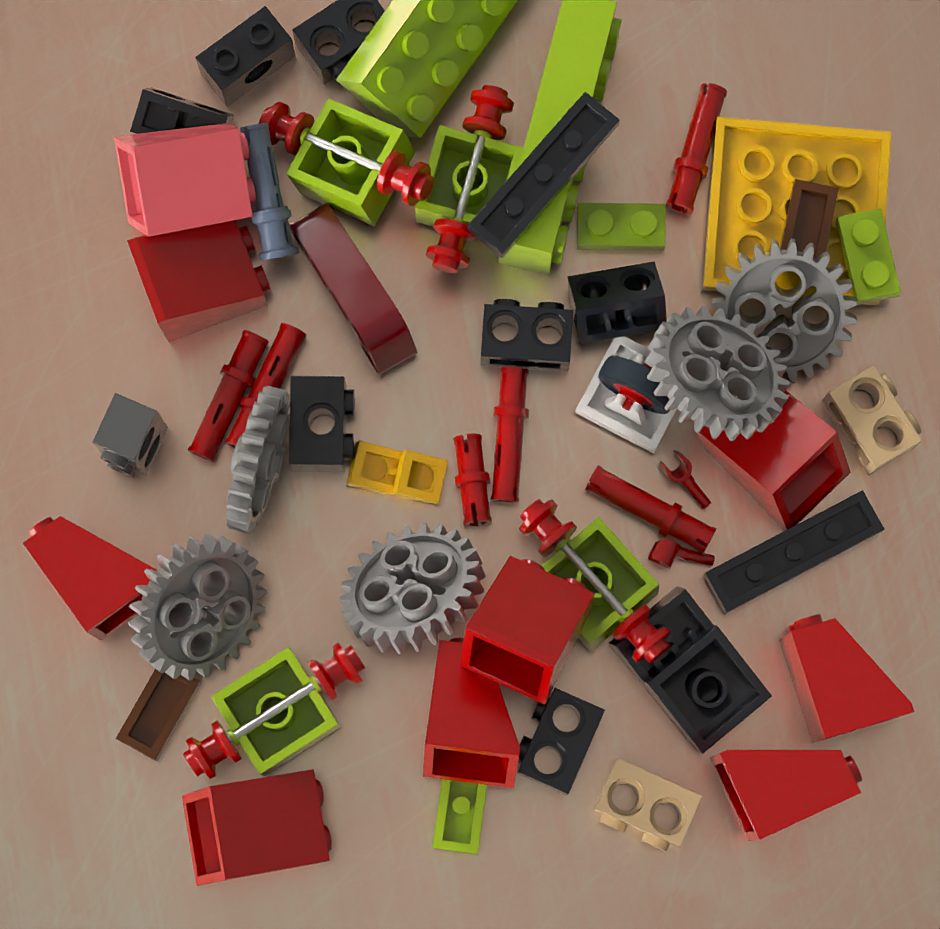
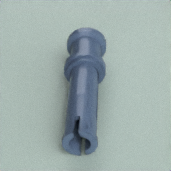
[240,122,299,261]

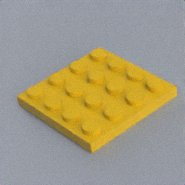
[702,117,891,306]

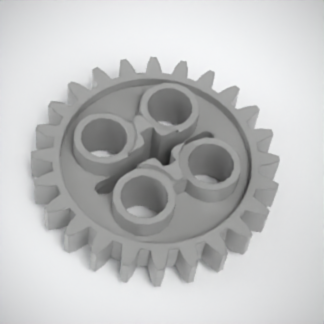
[712,238,857,383]
[645,306,790,441]
[226,386,290,534]
[339,523,486,654]
[128,534,267,680]

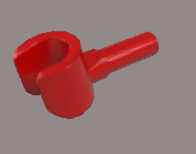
[659,450,711,509]
[648,539,715,569]

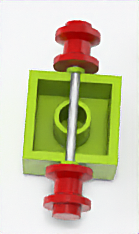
[415,85,524,273]
[259,98,434,226]
[519,499,671,663]
[183,643,365,779]

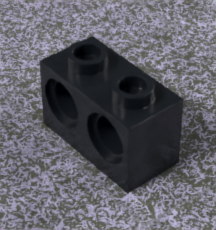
[292,0,385,85]
[130,87,234,134]
[567,261,667,344]
[481,299,573,371]
[517,688,605,796]

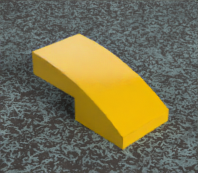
[346,440,448,504]

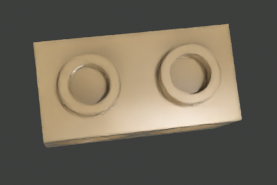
[822,365,922,475]
[593,758,702,852]

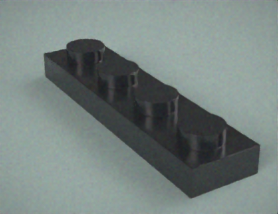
[467,92,620,258]
[704,490,885,614]

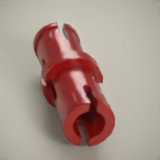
[453,433,492,527]

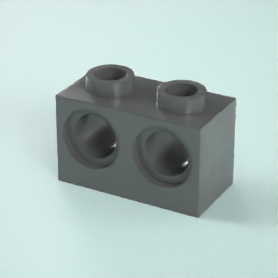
[92,393,168,476]

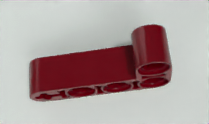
[289,203,418,375]

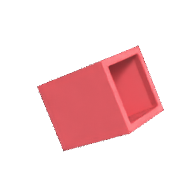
[114,123,256,237]

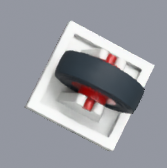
[575,336,678,454]

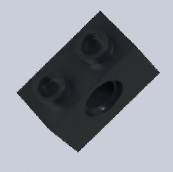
[195,6,295,107]
[289,376,355,472]

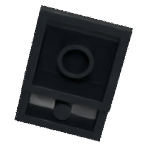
[609,586,772,754]

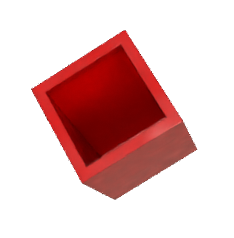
[127,220,271,342]
[699,390,851,531]
[23,516,157,640]
[460,556,595,704]
[779,614,915,744]
[423,638,520,788]
[710,750,862,841]
[182,769,332,886]

